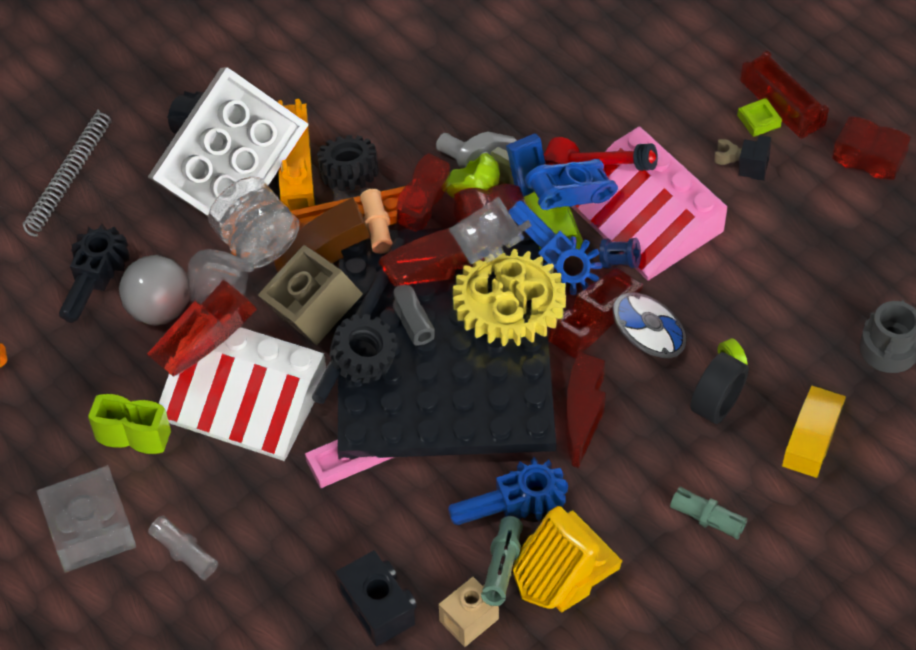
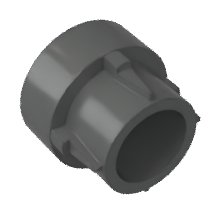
[859,300,916,373]

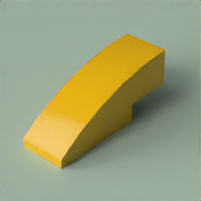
[782,386,846,478]

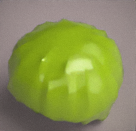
[445,152,500,209]

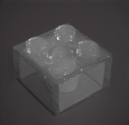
[37,466,136,573]

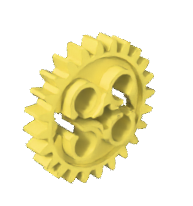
[453,249,566,346]

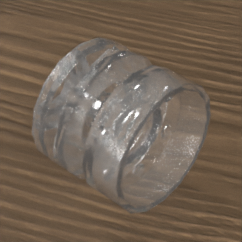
[208,177,300,268]

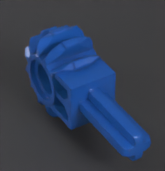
[508,200,602,295]
[448,457,568,525]

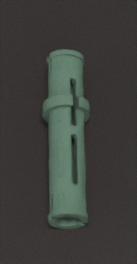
[481,516,523,606]

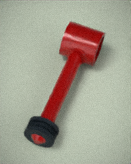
[544,137,658,171]

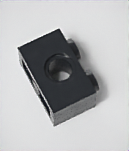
[335,550,417,647]

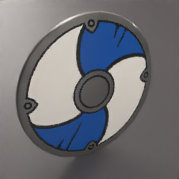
[613,293,686,358]

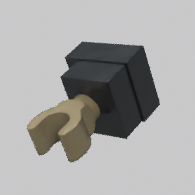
[714,135,772,181]

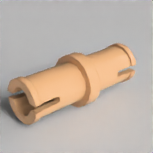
[360,189,393,254]

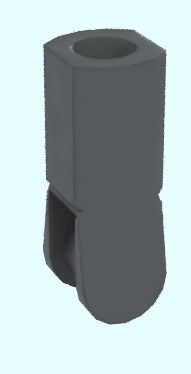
[393,284,435,345]

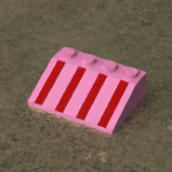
[572,126,727,281]

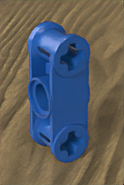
[524,159,618,210]

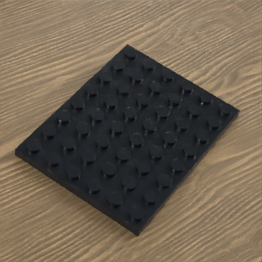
[338,225,556,459]

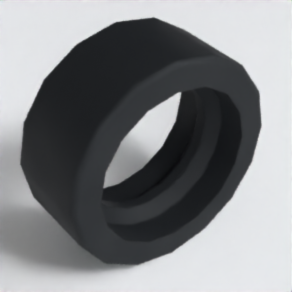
[690,352,749,424]

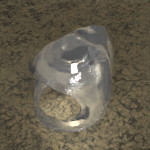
[187,249,255,320]

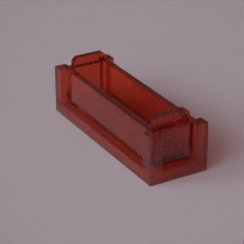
[740,50,829,139]

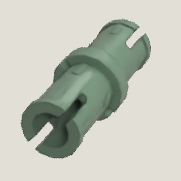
[670,486,748,540]

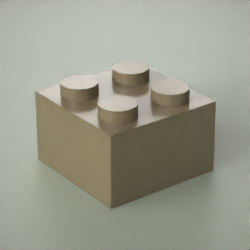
[258,245,363,345]

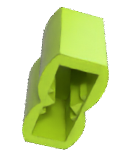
[88,394,171,454]

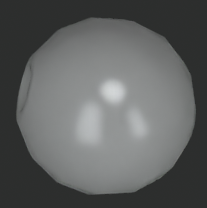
[119,255,191,326]

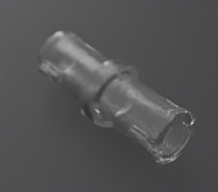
[148,515,218,580]

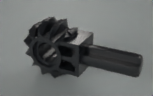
[59,224,130,323]

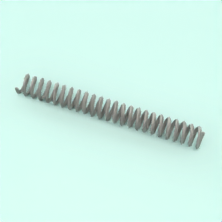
[22,109,112,237]

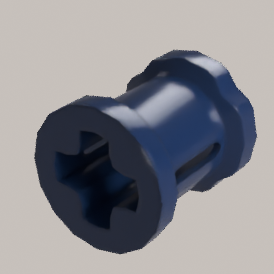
[599,238,641,269]

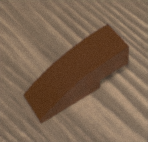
[272,197,371,273]

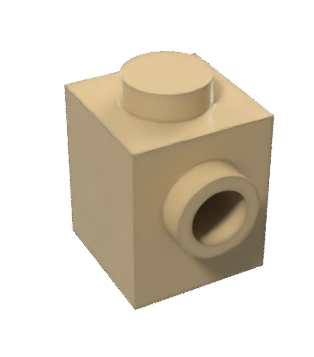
[439,577,499,647]

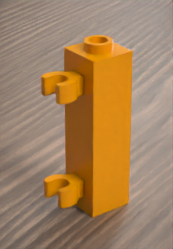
[278,99,315,212]

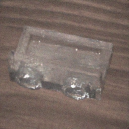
[449,197,532,264]

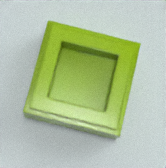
[737,98,782,137]

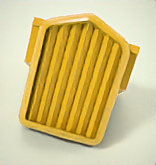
[512,506,622,613]

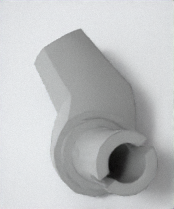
[436,132,517,168]

